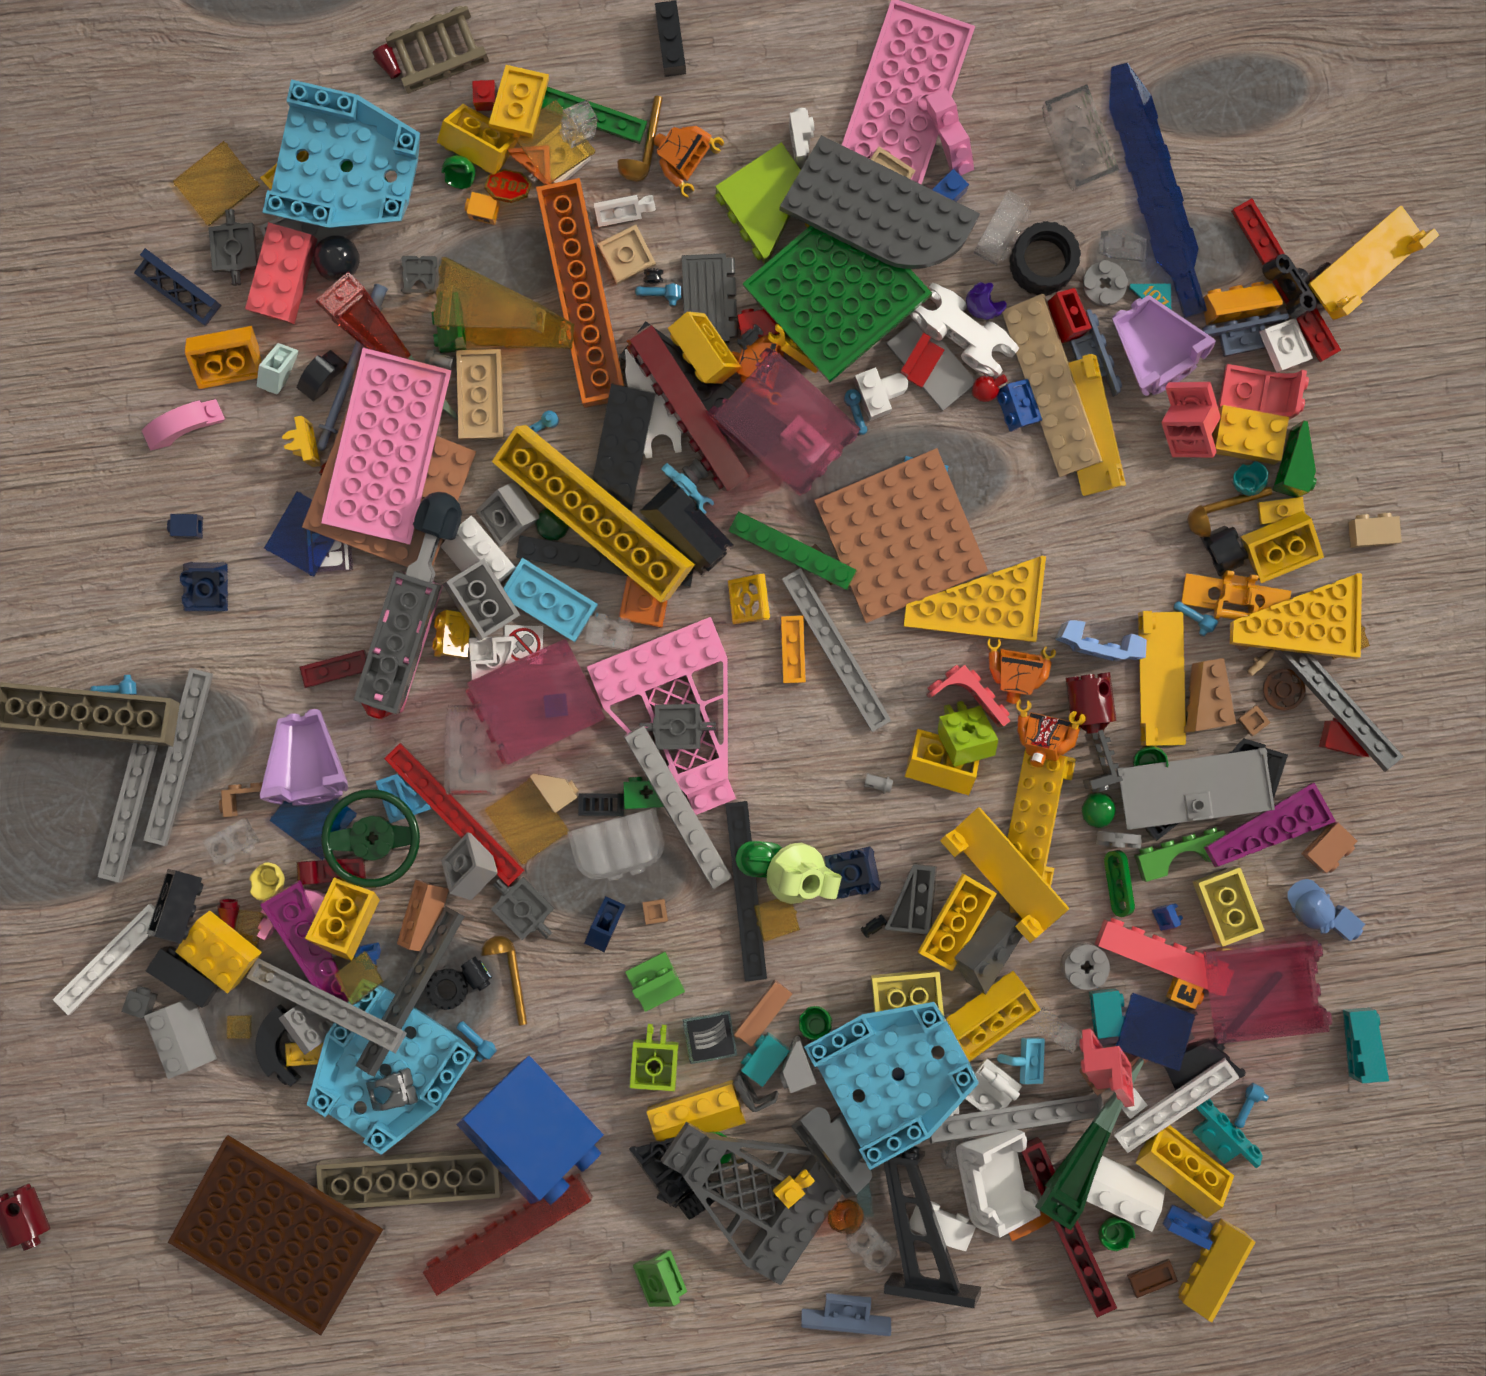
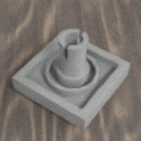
[279,1005,333,1055]

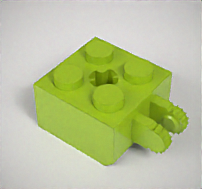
[938,701,998,767]
[630,1024,679,1091]

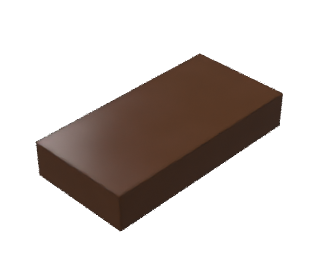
[1127,1259,1178,1298]

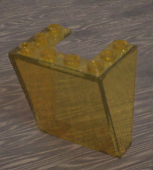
[433,257,575,349]

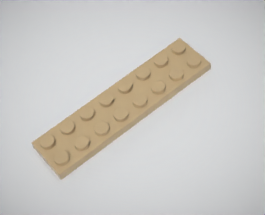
[1002,294,1103,477]

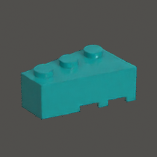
[1343,1007,1389,1084]

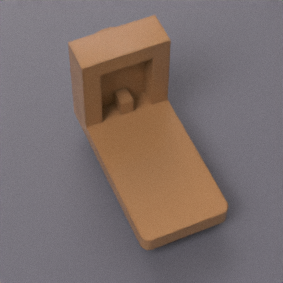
[219,782,263,817]

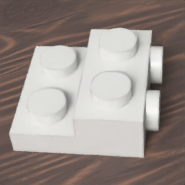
[789,108,814,169]

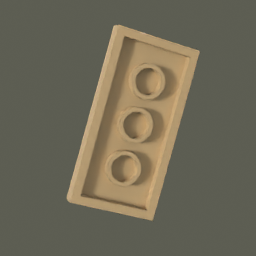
[456,349,504,440]

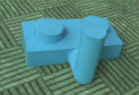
[997,1037,1045,1085]

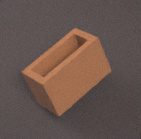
[1301,822,1357,873]

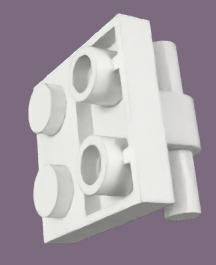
[965,1058,1022,1111]

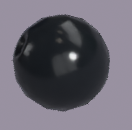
[313,235,360,282]

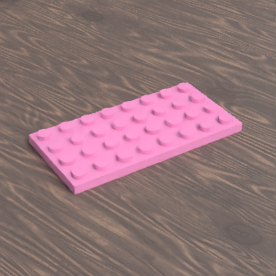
[842,0,975,185]
[321,348,451,545]

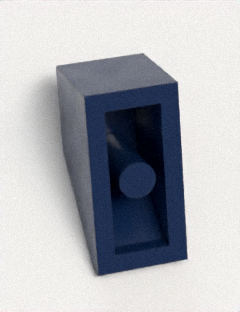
[584,896,626,953]

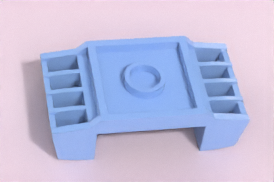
[1055,620,1147,662]

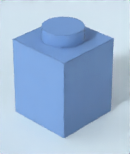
[1333,905,1365,941]

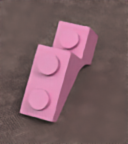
[926,88,974,176]

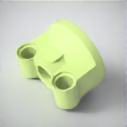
[767,843,842,904]

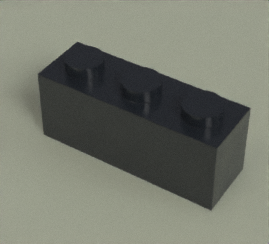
[655,0,686,77]
[146,946,219,1008]

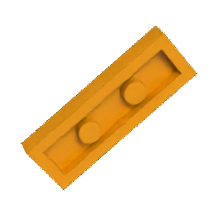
[781,616,806,683]

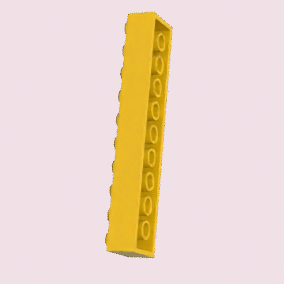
[492,425,695,602]

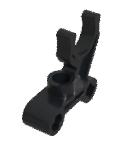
[1262,254,1331,318]

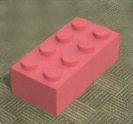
[245,222,317,324]

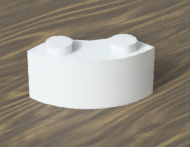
[909,1201,976,1251]

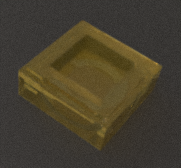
[227,1015,252,1039]

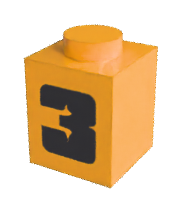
[465,192,500,225]
[1166,976,1204,1009]

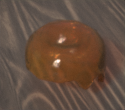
[828,1199,864,1234]

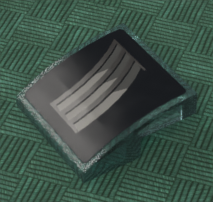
[682,1011,737,1064]

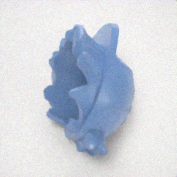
[1288,879,1335,934]

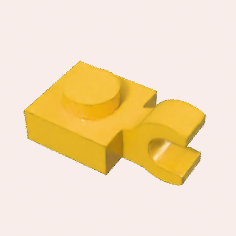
[773,1169,815,1209]

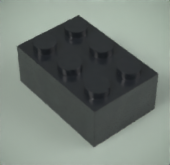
[147,869,203,944]

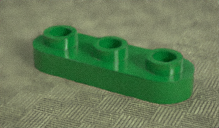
[1104,850,1135,917]

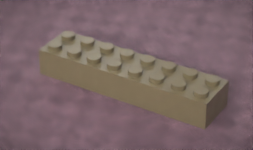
[0,682,180,747]
[316,1149,503,1209]

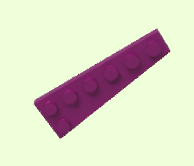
[1204,783,1336,867]
[260,880,350,1003]

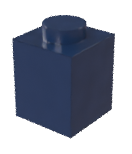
[167,514,203,539]

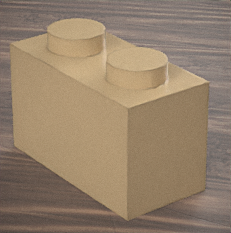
[1348,513,1402,548]

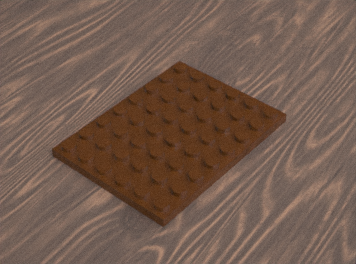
[167,1135,384,1335]

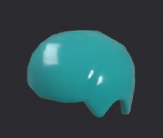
[1232,461,1269,496]

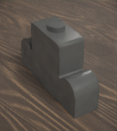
[791,1107,872,1199]

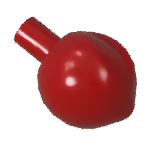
[972,374,1008,402]

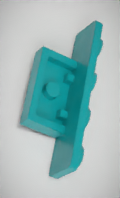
[1193,1098,1263,1168]

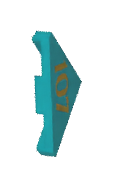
[1129,284,1171,309]

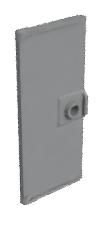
[1116,748,1275,830]

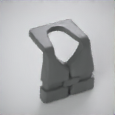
[401,256,437,294]
[366,1068,418,1111]
[733,1070,779,1112]

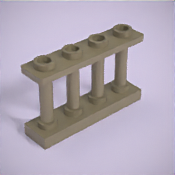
[385,6,489,94]

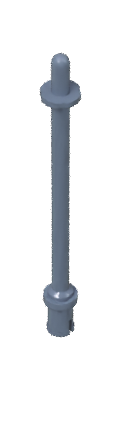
[317,284,388,451]

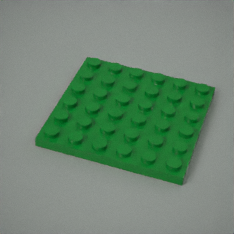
[743,226,932,383]

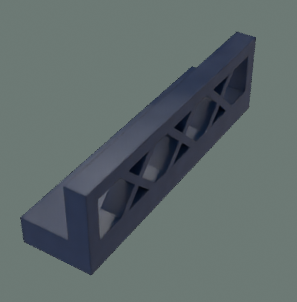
[134,248,222,326]

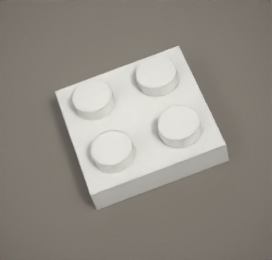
[1259,318,1313,373]

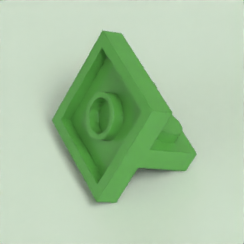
[625,951,685,1012]
[633,1250,687,1307]

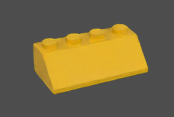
[918,873,997,971]
[946,971,1041,1062]
[646,1080,746,1142]
[1135,1125,1234,1219]
[1178,1219,1256,1322]

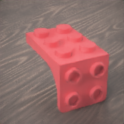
[1218,364,1309,420]
[926,665,1010,727]

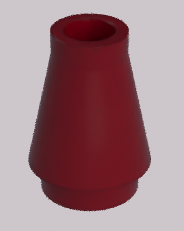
[372,44,402,79]
[217,899,240,930]

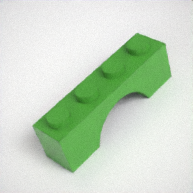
[1134,827,1225,882]

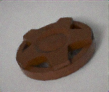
[1263,669,1306,710]

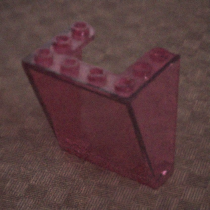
[706,348,861,496]
[465,639,606,767]
[1203,933,1332,1044]

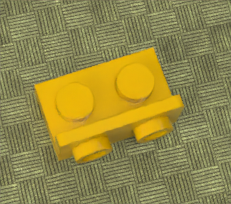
[432,610,470,659]

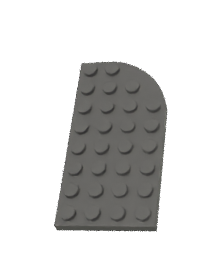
[779,135,980,269]

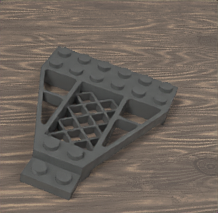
[661,1122,842,1285]

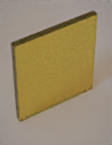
[510,100,596,184]
[173,141,260,226]
[485,778,570,864]

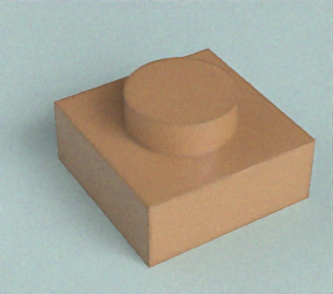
[1238,705,1271,736]
[642,898,668,925]

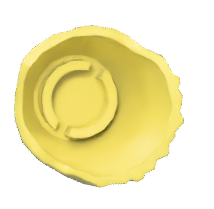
[249,862,285,901]

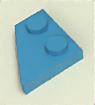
[376,774,432,823]

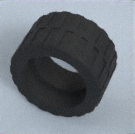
[1009,221,1081,295]

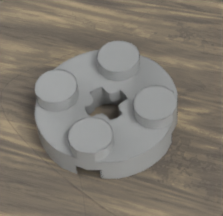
[1082,260,1128,306]
[1096,831,1142,848]

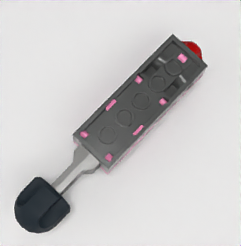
[354,492,462,719]

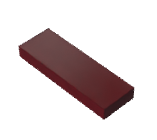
[299,650,367,688]

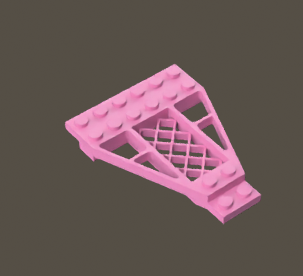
[587,617,736,815]

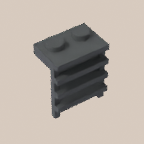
[1083,730,1123,793]

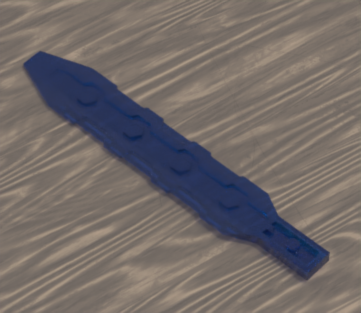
[1109,63,1207,319]

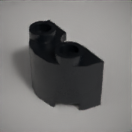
[1200,526,1248,576]

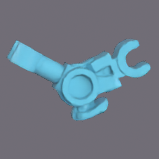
[661,463,714,514]

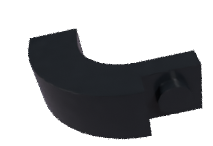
[256,1004,301,1087]

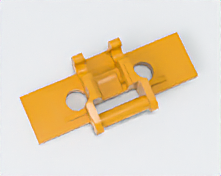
[1181,570,1291,620]

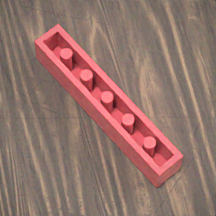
[1095,918,1234,996]

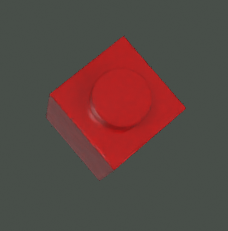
[472,80,498,111]

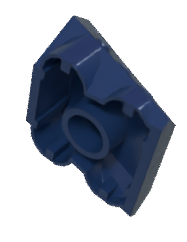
[180,562,228,611]
[824,846,881,900]

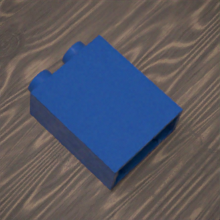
[456,1055,604,1205]

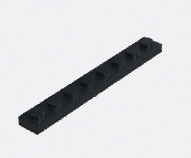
[516,536,694,587]
[725,801,767,982]

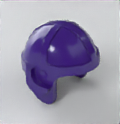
[966,282,1007,320]

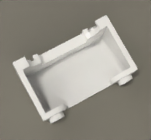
[956,1129,1041,1238]

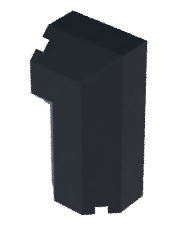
[640,480,734,577]

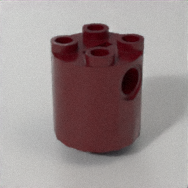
[1065,672,1117,734]
[0,1183,51,1251]

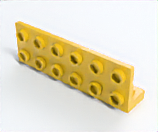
[1308,206,1439,320]
[1069,354,1126,496]
[1138,611,1186,746]
[1008,749,1076,887]
[940,807,1069,943]

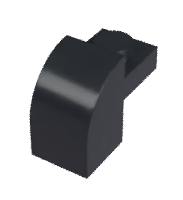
[296,350,347,402]

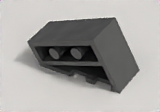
[884,864,937,934]
[954,910,1023,995]

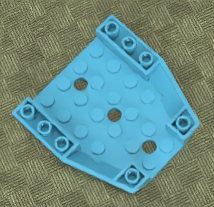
[263,79,420,228]
[307,979,476,1155]
[804,1002,979,1170]

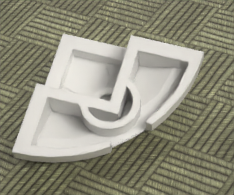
[469,636,514,683]

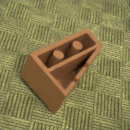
[1184,658,1236,733]

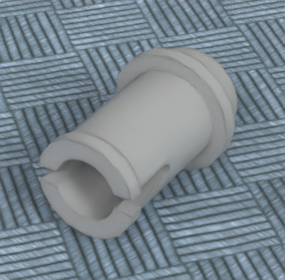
[425,349,455,370]
[864,773,893,794]

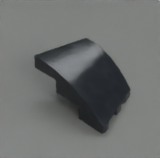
[1229,738,1288,798]
[1162,1039,1246,1091]
[629,1137,692,1207]

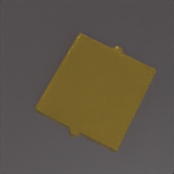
[754,898,800,942]
[335,951,384,1005]

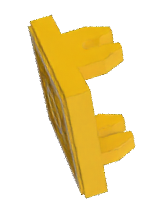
[282,416,321,467]
[728,574,770,624]

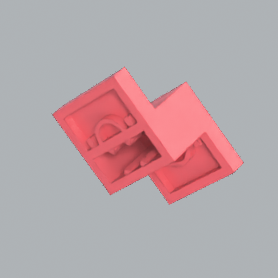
[1161,382,1221,458]
[1079,1029,1134,1107]

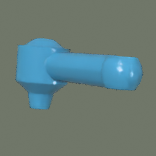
[635,283,681,306]
[844,389,868,435]
[529,410,559,433]
[1174,601,1218,637]
[90,675,137,695]
[457,1021,497,1062]
[1234,1083,1269,1128]

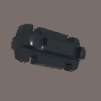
[737,324,763,350]
[861,914,887,938]

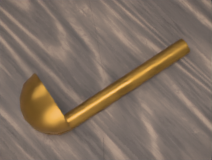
[617,96,663,182]
[1187,486,1273,537]
[481,936,527,1026]

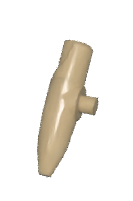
[1247,650,1275,676]

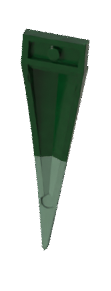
[1035,1058,1144,1230]

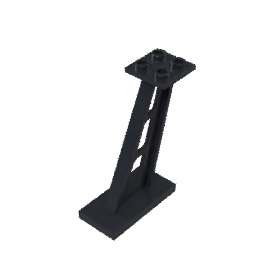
[884,1146,981,1308]

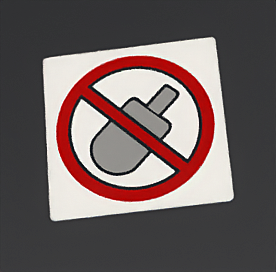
[504,625,543,665]

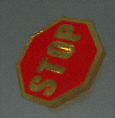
[484,169,532,203]

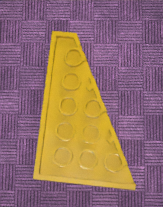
[903,556,1046,642]
[1230,573,1362,659]

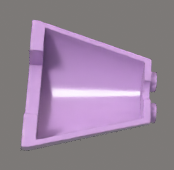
[1112,295,1216,396]
[260,709,348,805]

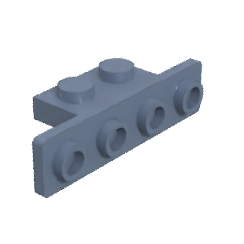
[1070,309,1122,397]
[1202,311,1289,357]
[801,1293,891,1336]

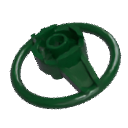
[321,789,420,888]

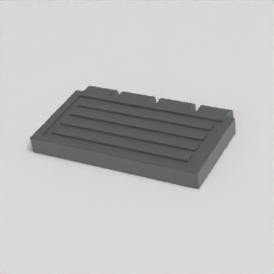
[682,253,738,343]

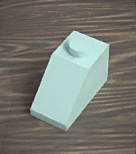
[257,343,298,394]

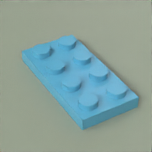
[503,558,598,642]

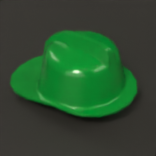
[736,841,782,878]

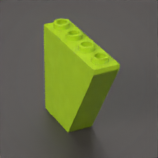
[714,142,801,264]

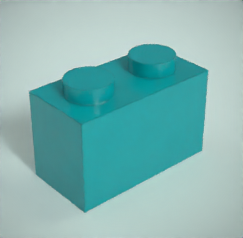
[1089,988,1127,1039]
[740,1032,790,1087]

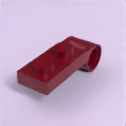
[296,858,366,885]

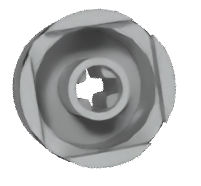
[1060,942,1110,990]

